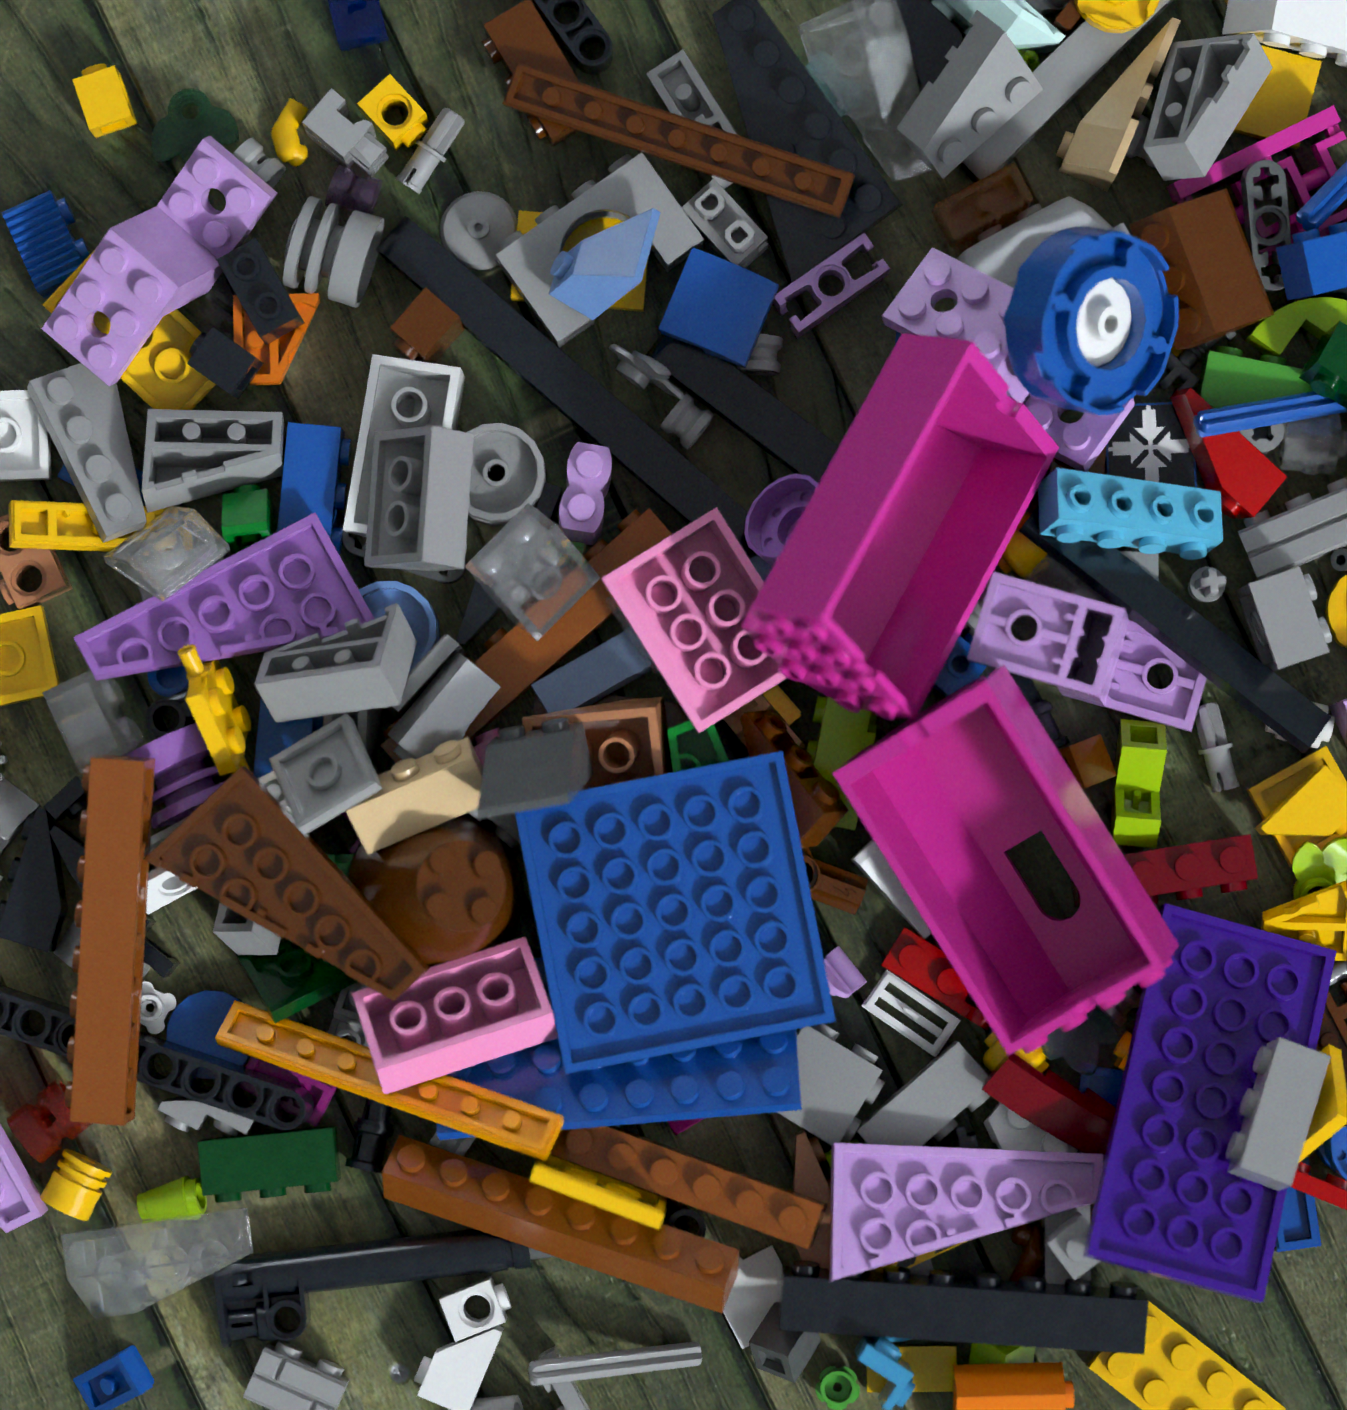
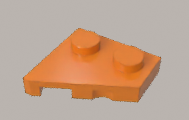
[233,293,320,386]

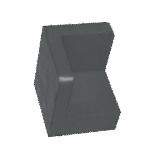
[749,1302,821,1383]

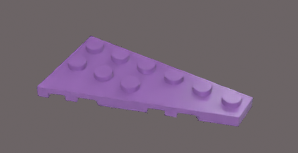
[73,513,375,680]

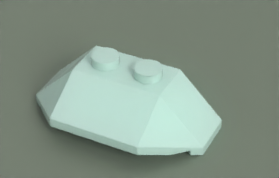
[931,0,1065,54]

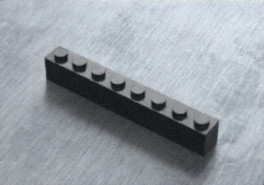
[778,1260,1148,1354]

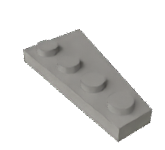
[27,363,147,543]

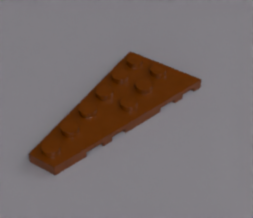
[144,766,430,1001]

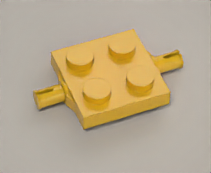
[177,644,251,776]

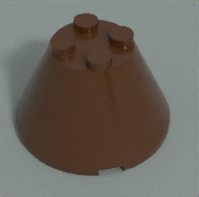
[347,812,522,968]

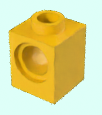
[72,64,137,138]
[357,74,429,151]

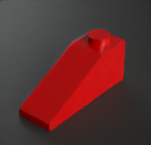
[1170,387,1287,519]

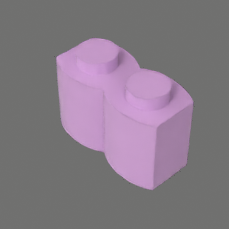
[559,442,612,545]

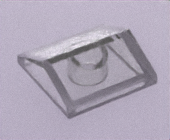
[103,506,230,602]

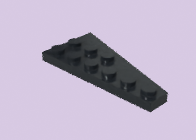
[712,0,903,282]

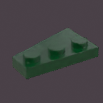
[235,941,359,1023]

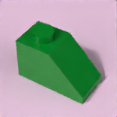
[221,485,276,554]

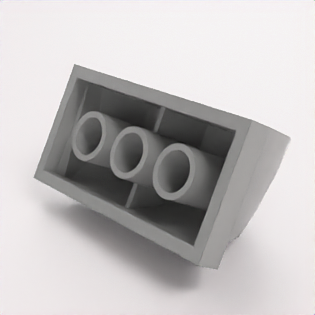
[953,196,1130,306]

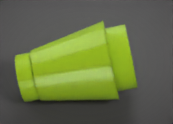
[137,1175,207,1220]

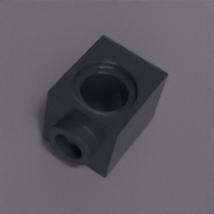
[187,327,264,400]

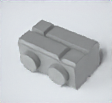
[243,1340,350,1410]

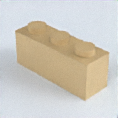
[346,737,483,855]

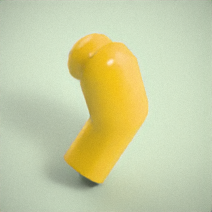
[271,98,309,167]

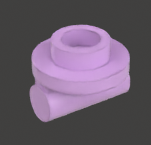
[824,946,867,998]

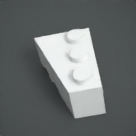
[1222,0,1347,67]

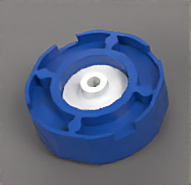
[1003,226,1179,416]

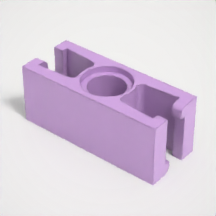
[773,233,890,339]

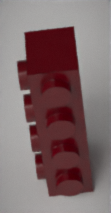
[1070,834,1258,907]

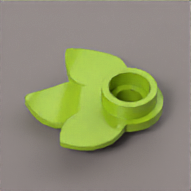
[1292,837,1347,900]

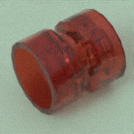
[7,1079,93,1164]

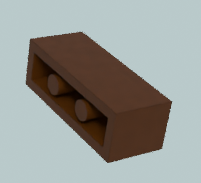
[481,0,579,147]

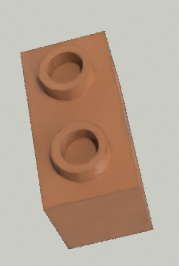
[0,514,73,609]

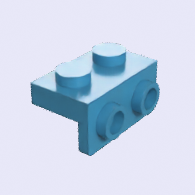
[854,1336,916,1410]

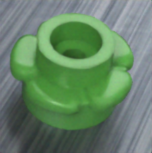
[815,1366,860,1410]

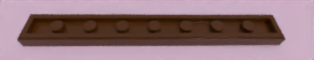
[503,62,855,219]

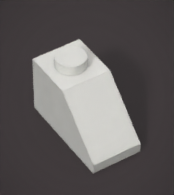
[414,1325,504,1410]

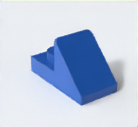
[73,1345,154,1410]

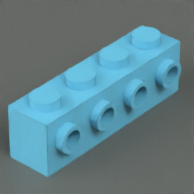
[1038,468,1223,560]

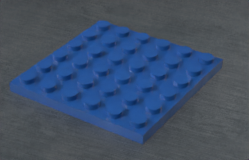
[515,751,836,1074]

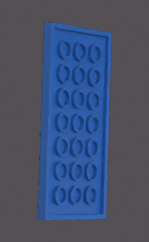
[436,958,802,1140]

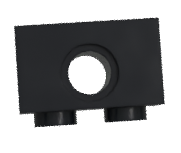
[216,237,305,345]

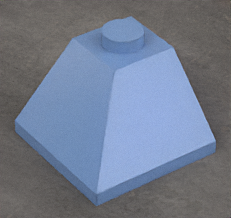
[549,208,661,320]

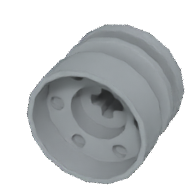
[283,196,384,308]

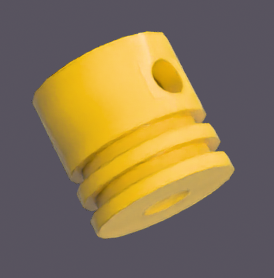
[40,1149,113,1221]

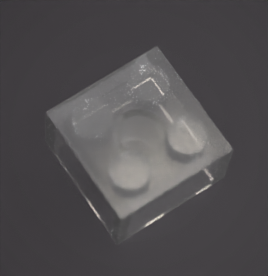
[464,503,600,641]
[42,670,144,775]

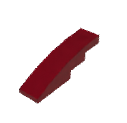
[981,1053,1116,1162]

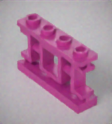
[1166,105,1347,266]

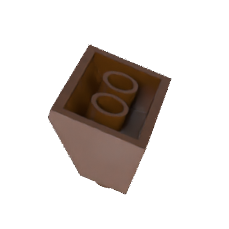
[1129,189,1274,350]

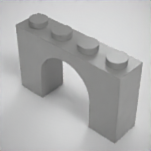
[496,152,704,348]
[387,651,521,849]

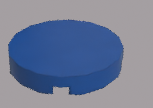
[166,990,250,1079]

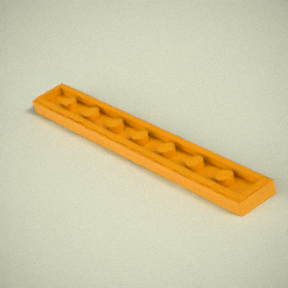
[215,1000,564,1162]

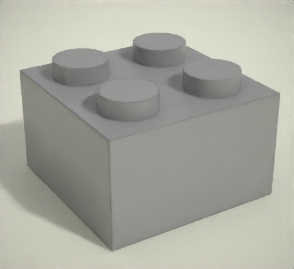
[1236,566,1332,672]

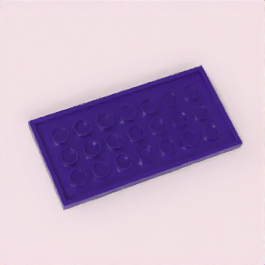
[1083,903,1337,1303]

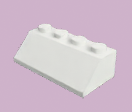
[343,354,465,537]

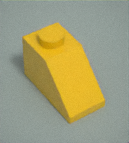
[1254,765,1347,836]

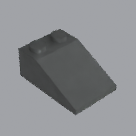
[478,718,593,818]

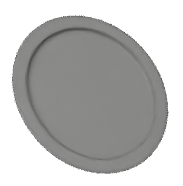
[440,191,518,270]

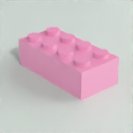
[352,936,558,1095]

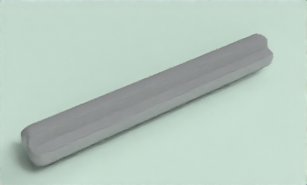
[528,1341,702,1386]

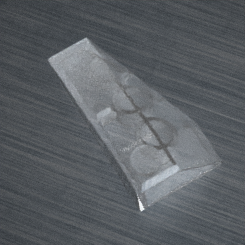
[797,0,933,183]
[61,1208,254,1318]

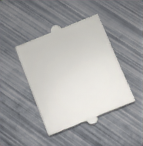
[723,1245,783,1349]

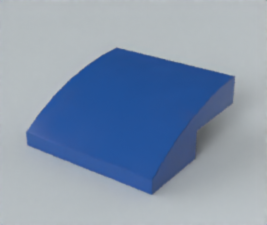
[658,247,779,368]

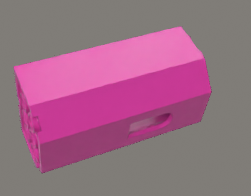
[742,333,1059,720]
[832,665,1179,1055]

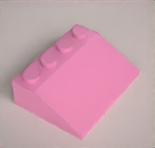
[601,507,787,733]

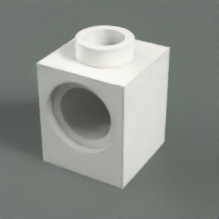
[439,1276,512,1342]

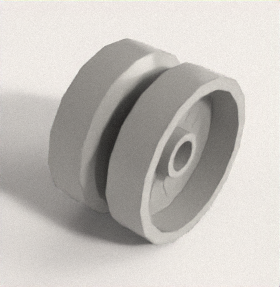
[466,423,547,527]

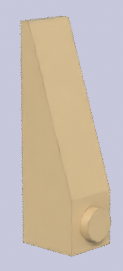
[1056,17,1181,191]

